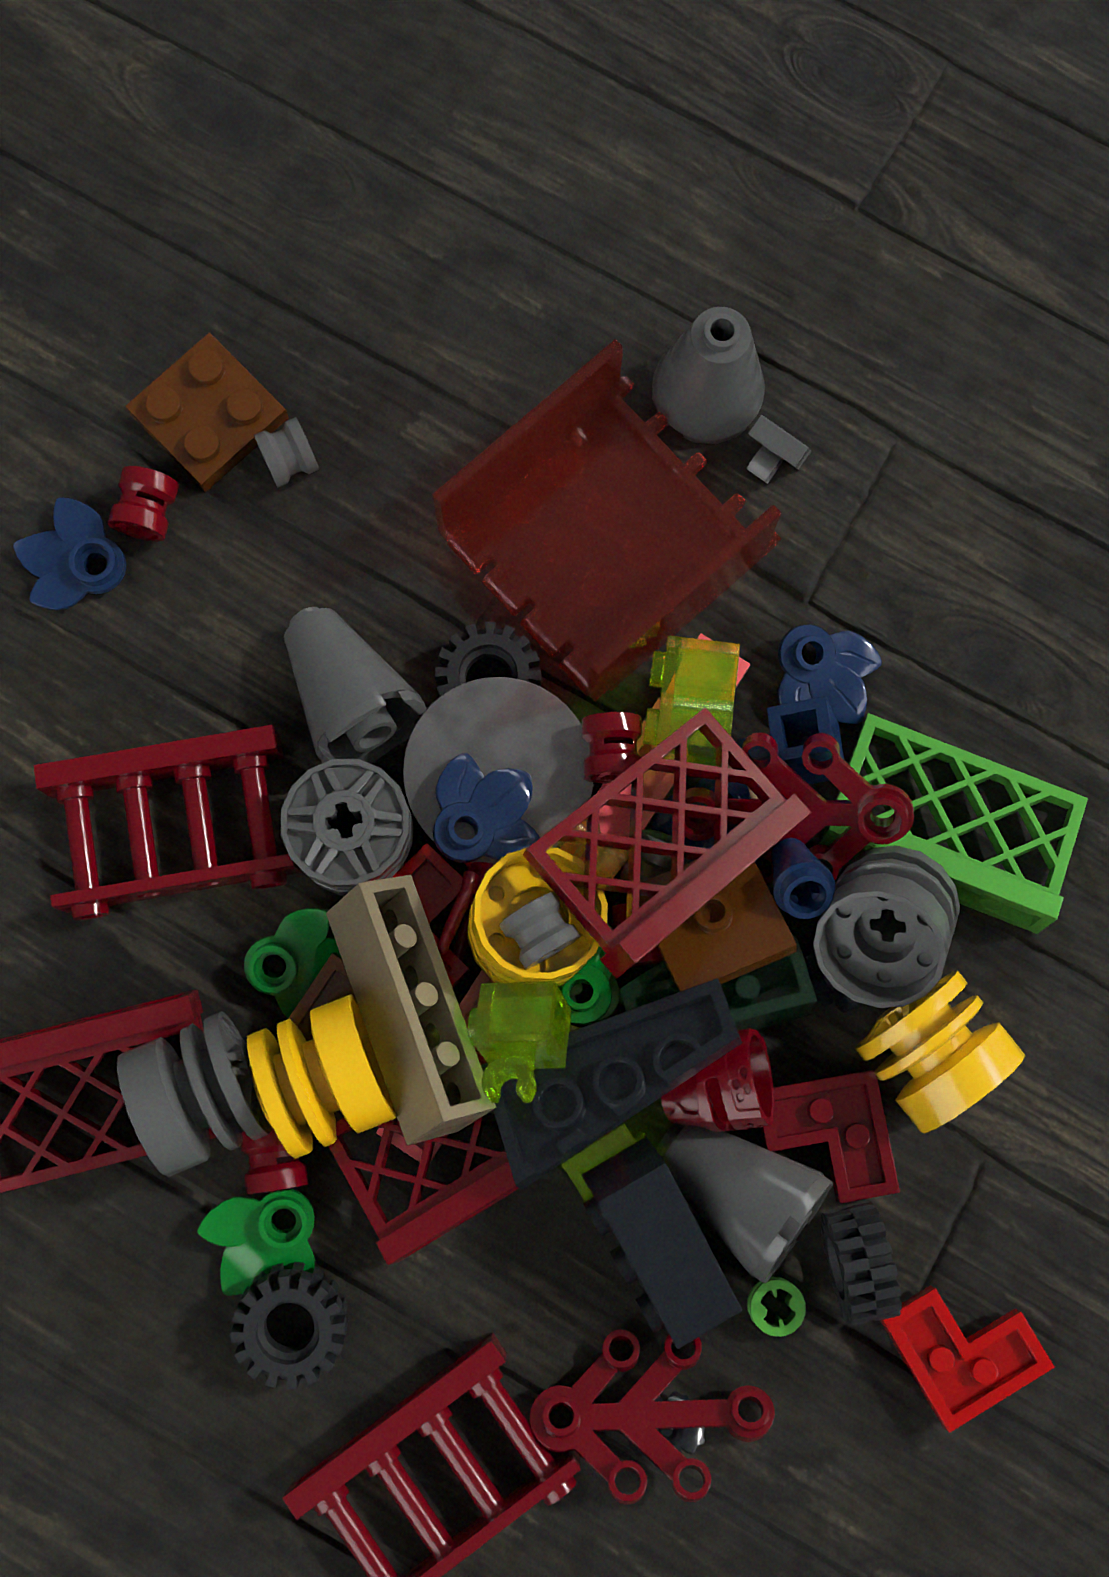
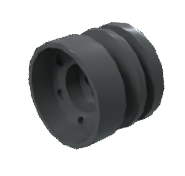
[281,759,416,897]
[813,846,960,1008]
[117,1011,272,1177]

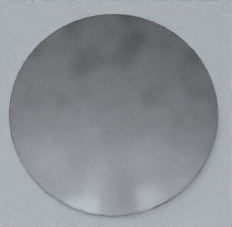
[403,677,593,864]

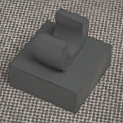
[746,414,812,484]

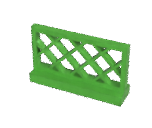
[817,713,1088,934]

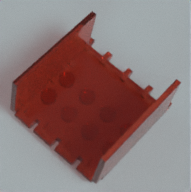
[432,339,782,701]

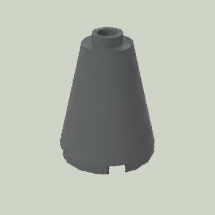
[652,307,765,444]
[284,607,427,765]
[656,1123,834,1284]

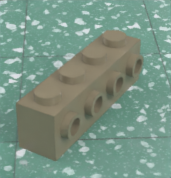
[326,875,496,1146]

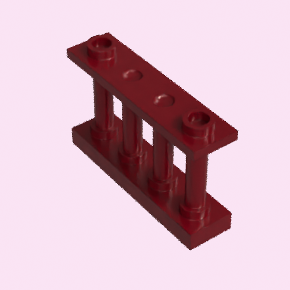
[33,725,301,920]
[282,1332,581,1577]

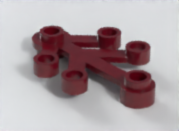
[684,732,914,884]
[530,1329,775,1504]

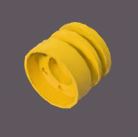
[467,847,608,993]
[855,971,1025,1134]
[247,994,397,1159]

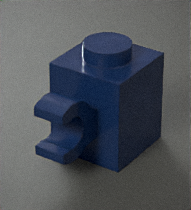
[735,696,844,785]

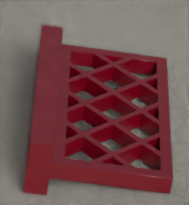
[522,707,811,979]
[0,989,216,1193]
[328,1002,611,1265]

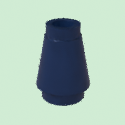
[771,838,835,919]

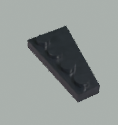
[481,978,742,1190]

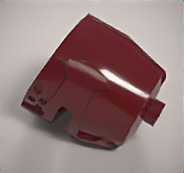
[661,1029,774,1132]

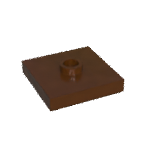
[639,860,797,992]

